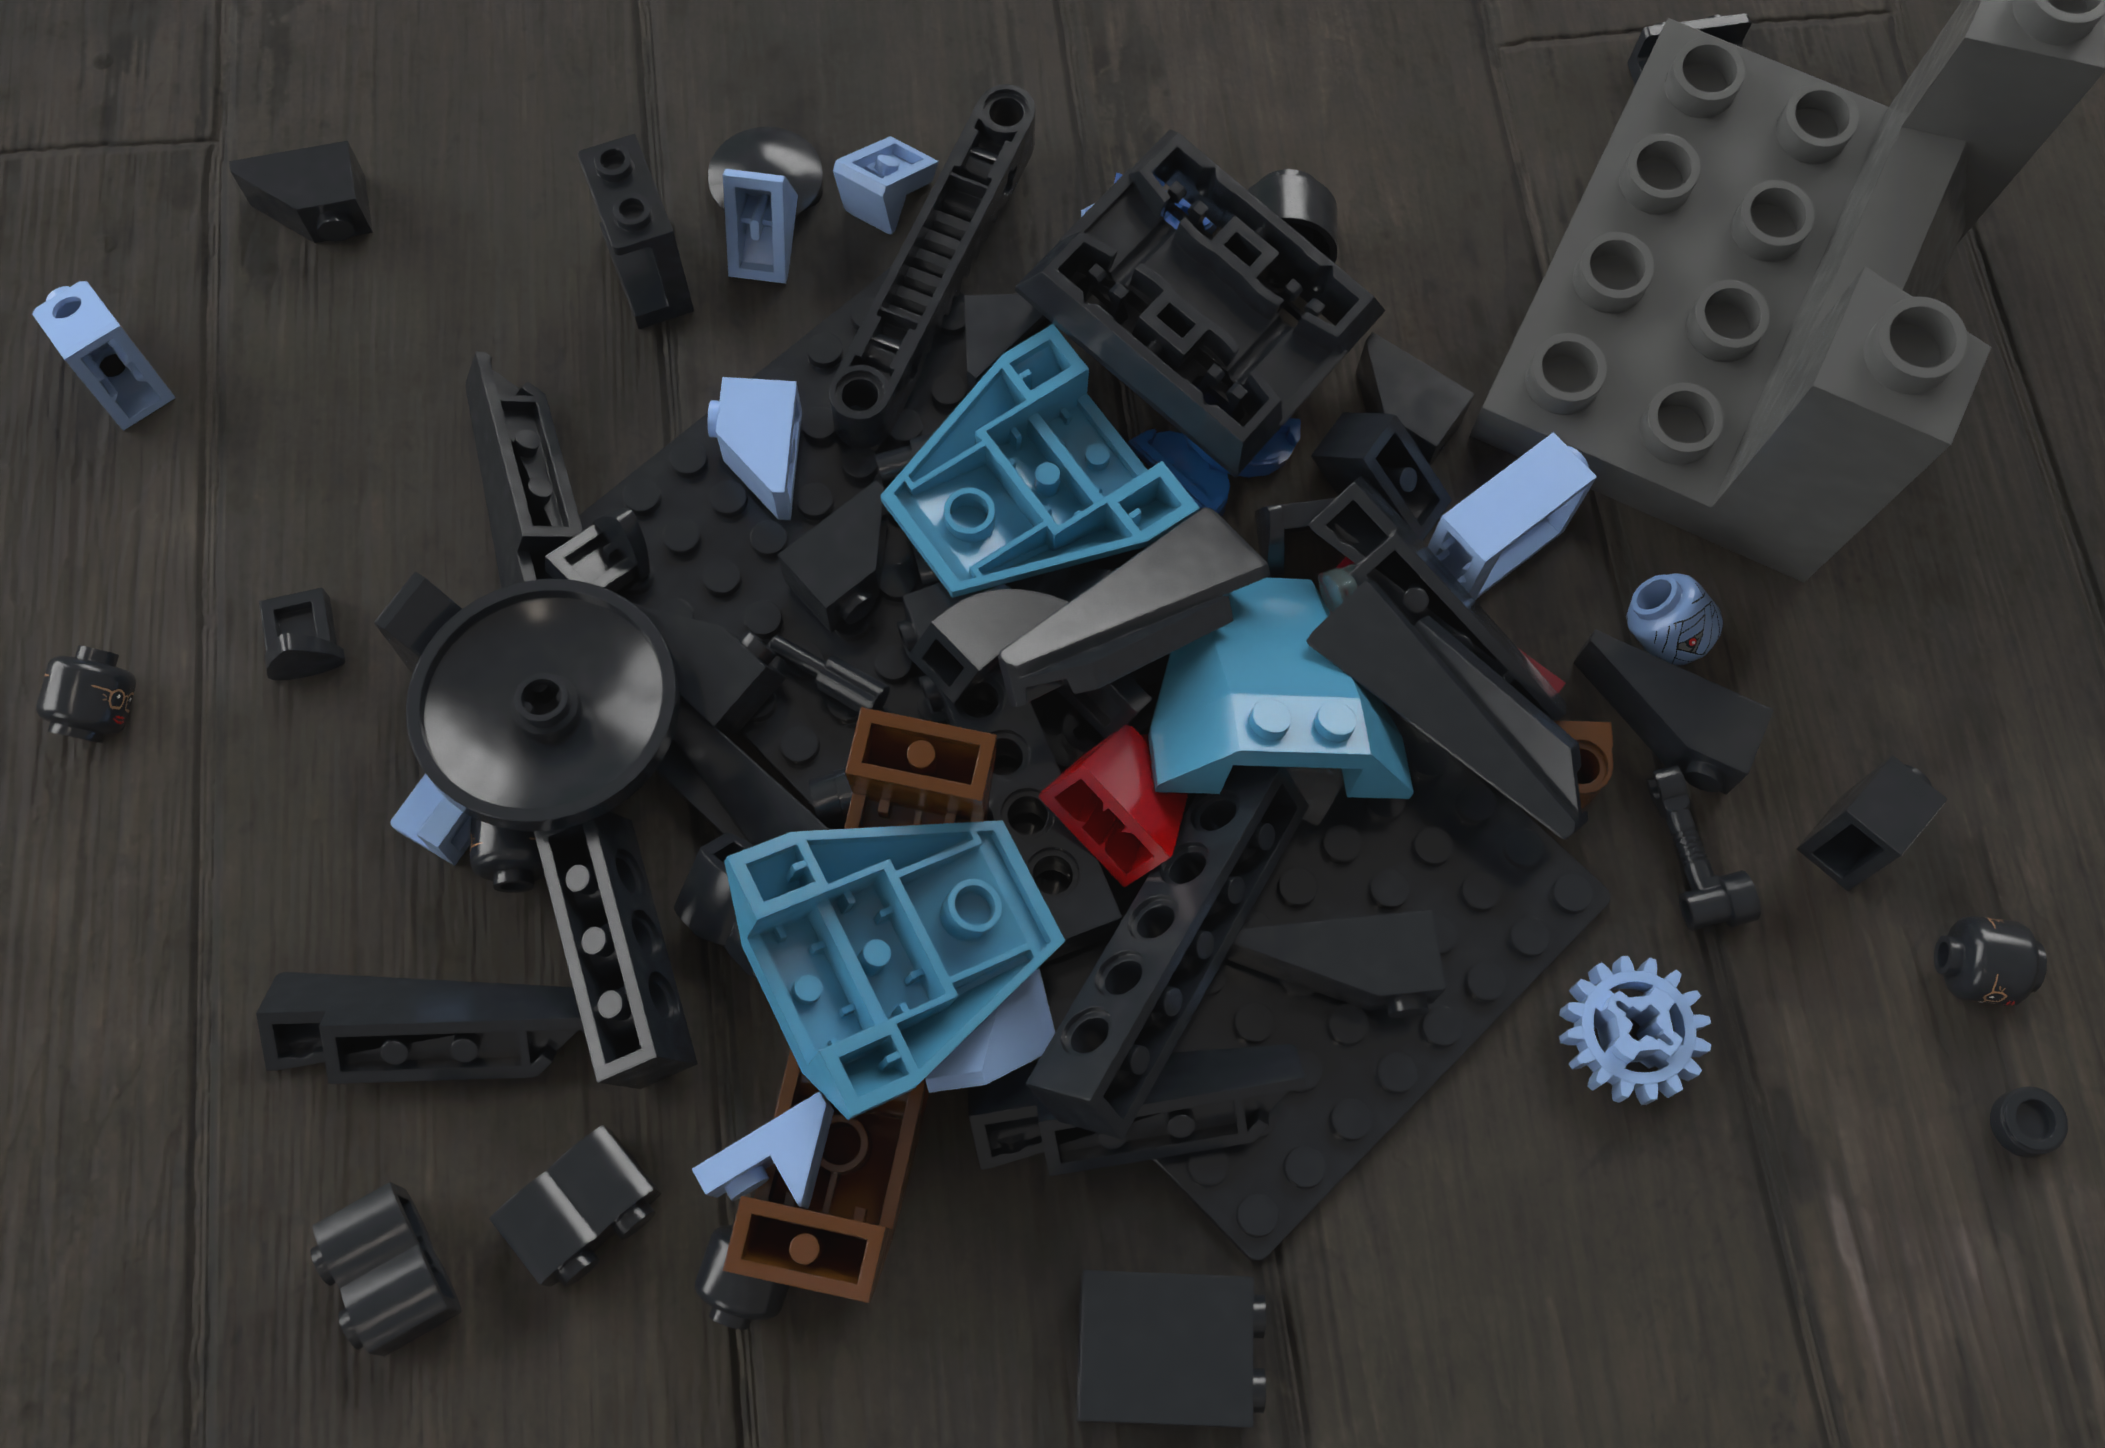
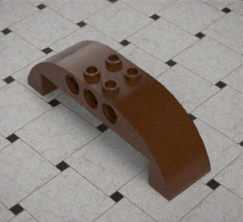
[723,707,997,1303]

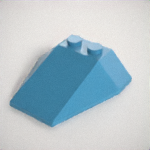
[880,324,1200,598]
[1148,577,1414,799]
[724,820,1065,1120]

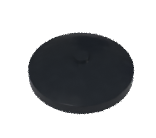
[406,579,680,831]

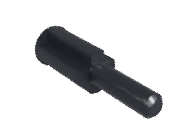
[768,635,890,713]

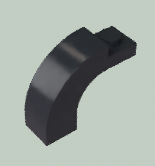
[908,589,1152,739]

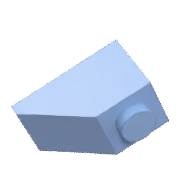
[707,377,802,520]
[925,969,1055,1093]

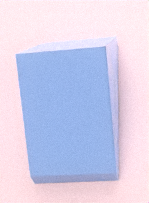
[723,169,798,284]

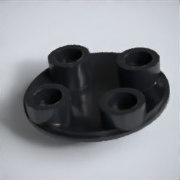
[708,127,823,217]

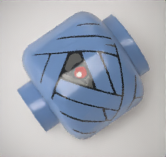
[1626,573,1723,666]

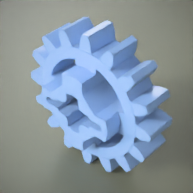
[1559,956,1711,1105]

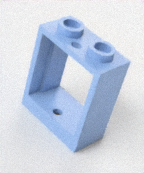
[1428,432,1597,600]

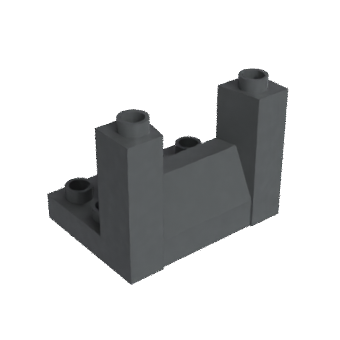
[1469,0,2105,583]

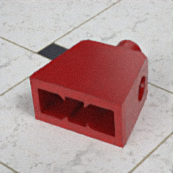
[1038,725,1189,888]

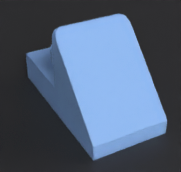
[833,136,939,234]
[692,1092,834,1209]

